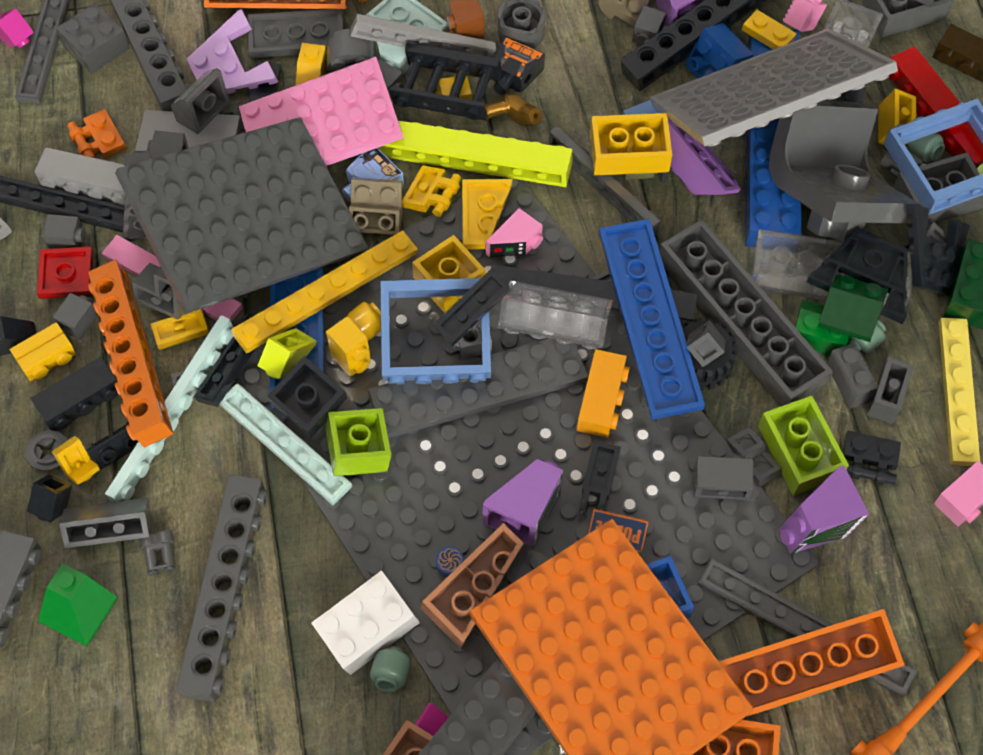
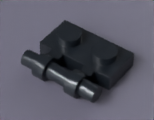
[843,430,901,485]

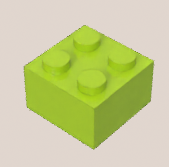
[325,408,391,476]

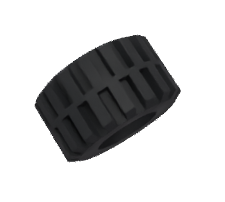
[681,318,737,391]

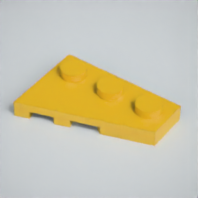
[462,179,513,249]

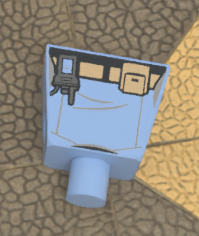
[342,148,404,202]

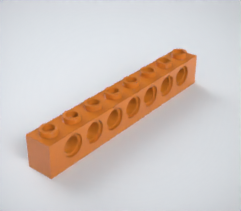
[88,259,174,448]

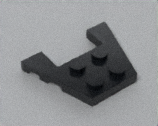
[907,204,970,296]
[806,228,908,324]

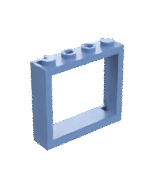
[884,98,983,215]
[381,278,491,385]

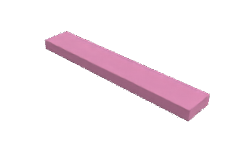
[101,235,243,322]

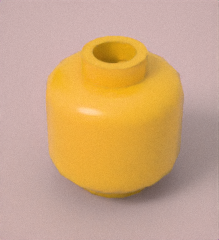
[347,302,381,341]

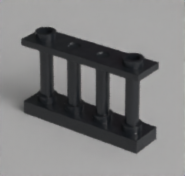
[390,43,502,121]

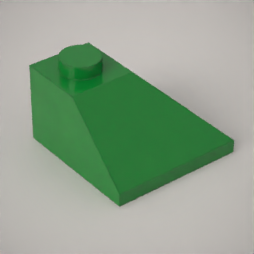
[38,563,118,647]

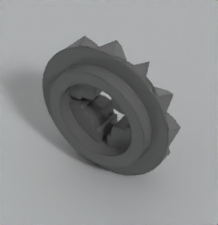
[26,430,68,473]

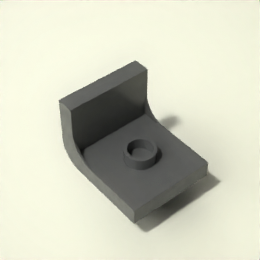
[769,100,921,243]

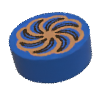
[436,547,464,576]

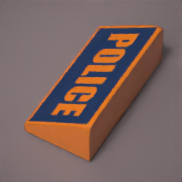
[588,509,649,553]

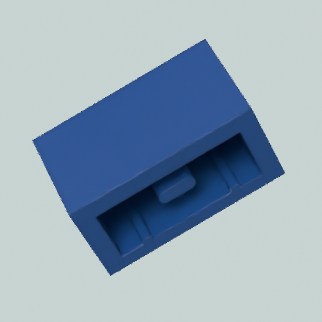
[684,23,754,79]

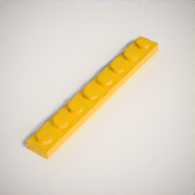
[231,230,418,353]

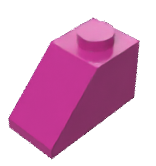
[0,8,34,48]

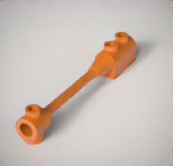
[850,622,983,755]

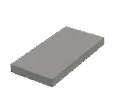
[135,110,242,152]

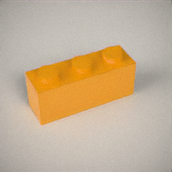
[577,349,630,438]

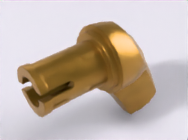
[485,94,542,125]

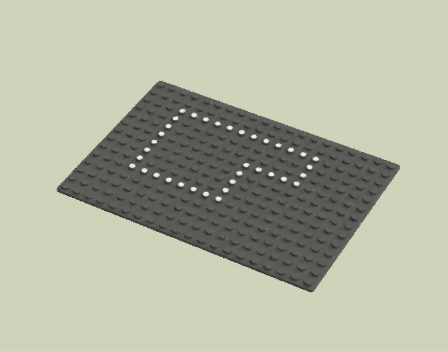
[221,177,818,755]

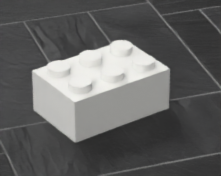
[312,571,420,675]

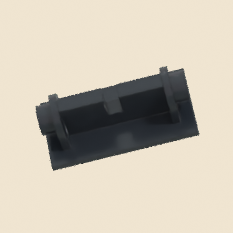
[87,422,138,470]

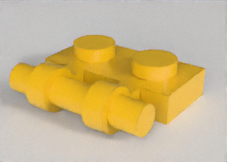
[402,165,462,217]

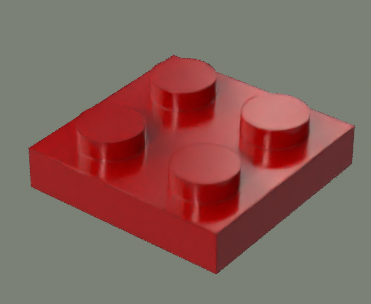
[37,247,93,299]

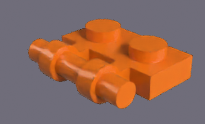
[67,109,127,159]

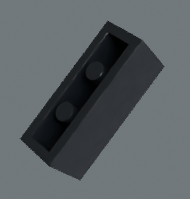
[30,356,118,431]

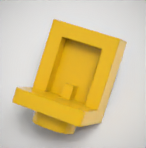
[52,436,100,484]

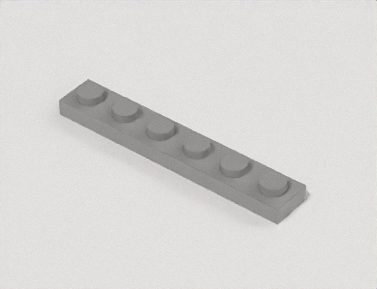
[350,14,496,57]

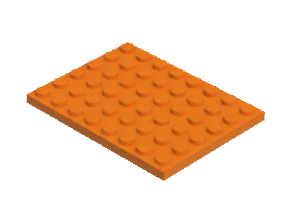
[469,519,754,755]

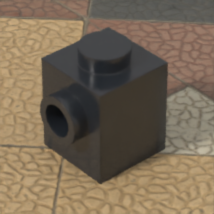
[27,474,72,523]

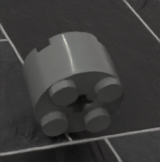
[498,0,546,49]
[326,29,375,73]

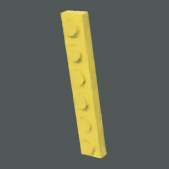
[938,318,980,466]

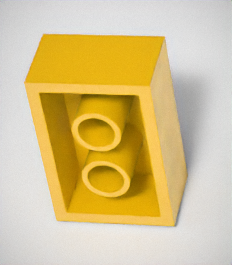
[590,113,672,175]

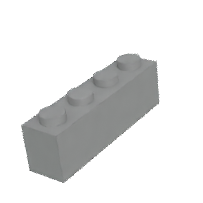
[34,147,125,205]

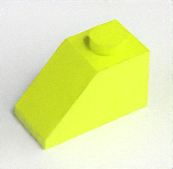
[258,328,317,379]

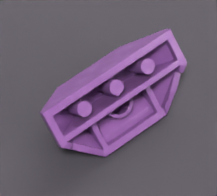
[668,120,741,195]

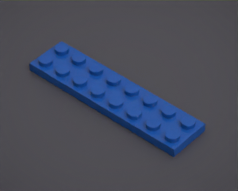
[599,219,705,420]

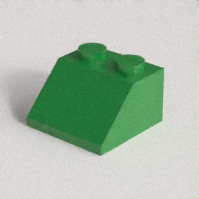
[794,299,849,356]

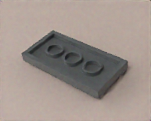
[248,9,343,58]

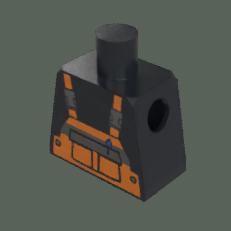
[493,36,545,95]

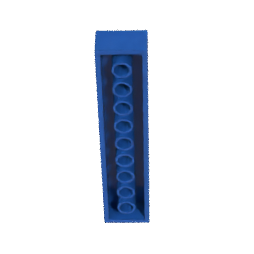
[745,29,801,250]

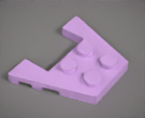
[187,9,278,94]

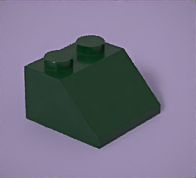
[818,274,888,342]

